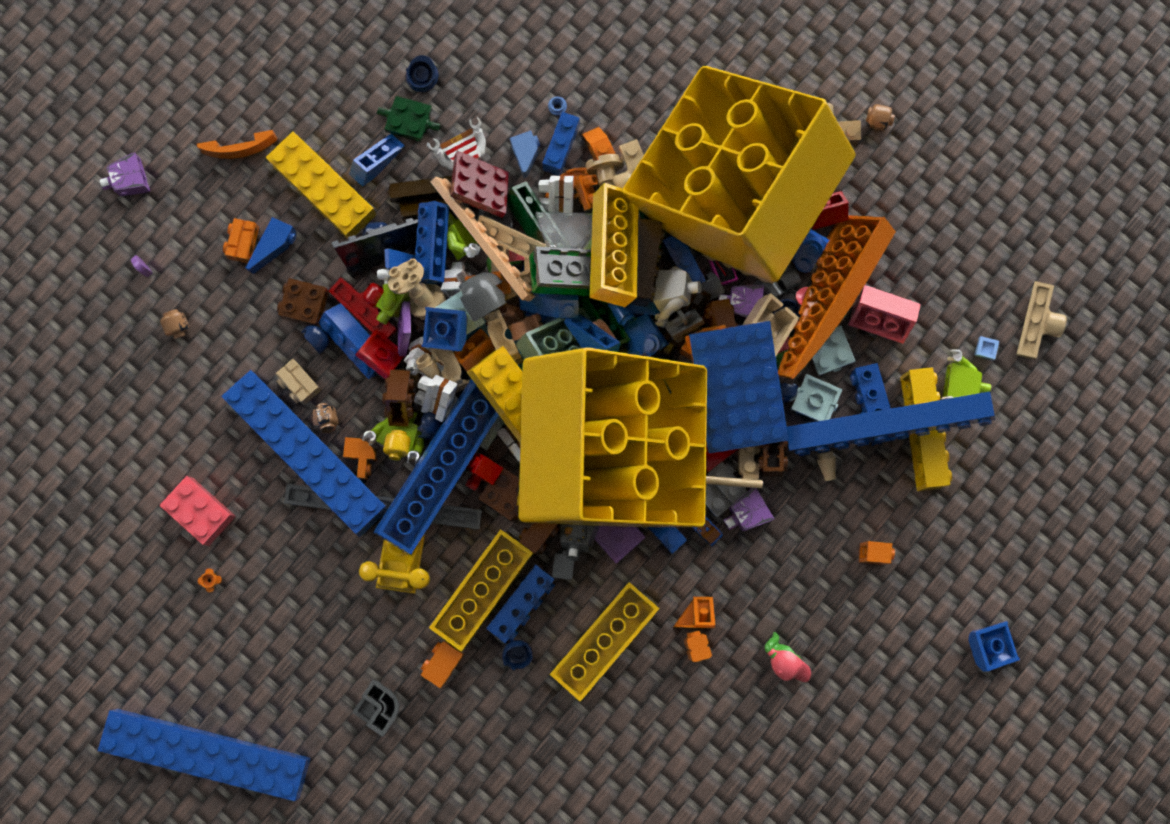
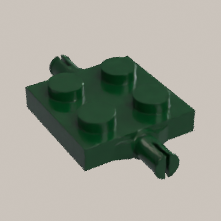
[377,96,440,142]

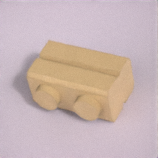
[276,359,321,405]

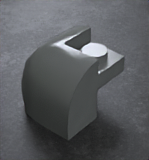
[459,272,507,322]
[352,679,400,737]

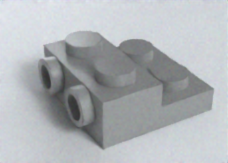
[706,462,748,518]

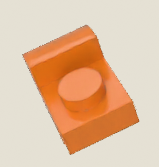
[343,437,377,480]

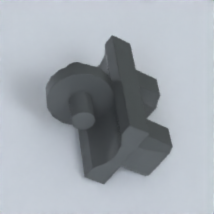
[664,308,705,343]

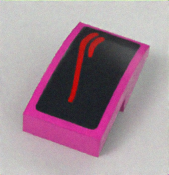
[708,260,738,286]

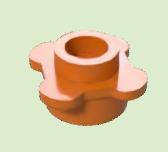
[198,568,222,592]

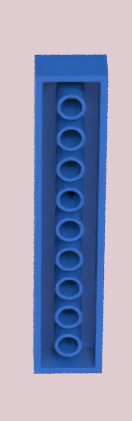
[221,370,388,538]
[373,379,499,555]
[787,392,996,456]
[98,709,311,801]

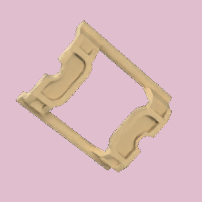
[429,308,523,394]
[706,445,763,488]

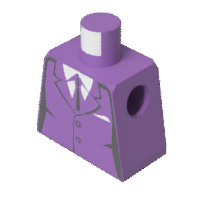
[100,152,150,196]
[718,286,764,322]
[723,488,774,531]

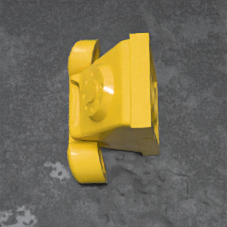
[359,535,430,594]

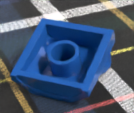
[791,229,829,272]
[422,307,468,351]
[624,313,669,357]
[968,621,1020,672]

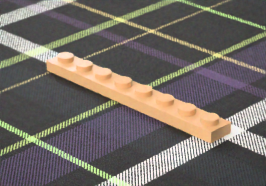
[431,177,535,301]

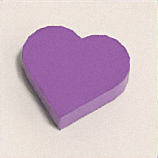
[131,255,153,277]

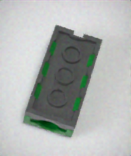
[529,247,591,296]

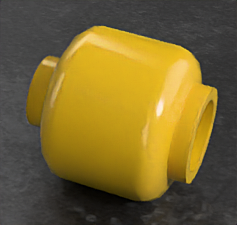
[383,430,411,461]

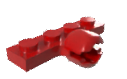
[328,277,398,339]

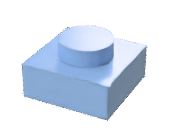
[974,336,999,361]

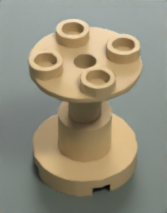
[586,154,624,186]
[388,259,446,320]

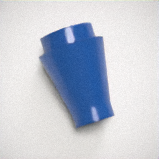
[608,303,636,327]

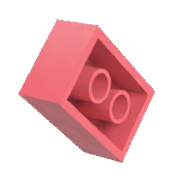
[848,285,920,344]
[159,476,236,546]

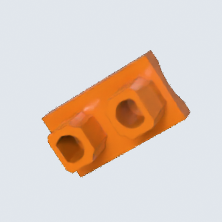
[573,174,598,211]

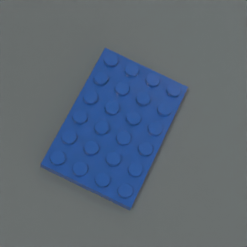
[689,321,789,453]

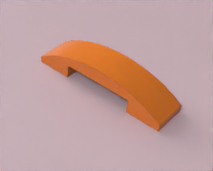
[197,130,277,159]

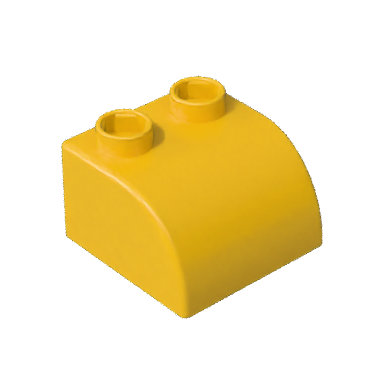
[622,66,856,282]
[518,348,707,527]

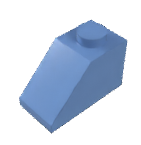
[510,131,540,178]

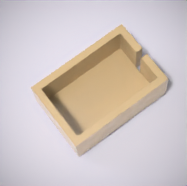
[743,293,799,356]

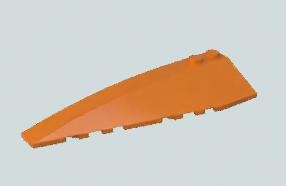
[778,215,896,379]

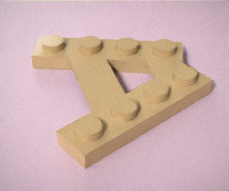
[477,215,549,301]

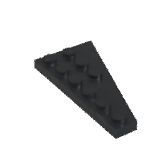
[331,218,418,278]

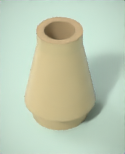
[416,353,443,379]
[816,451,836,481]

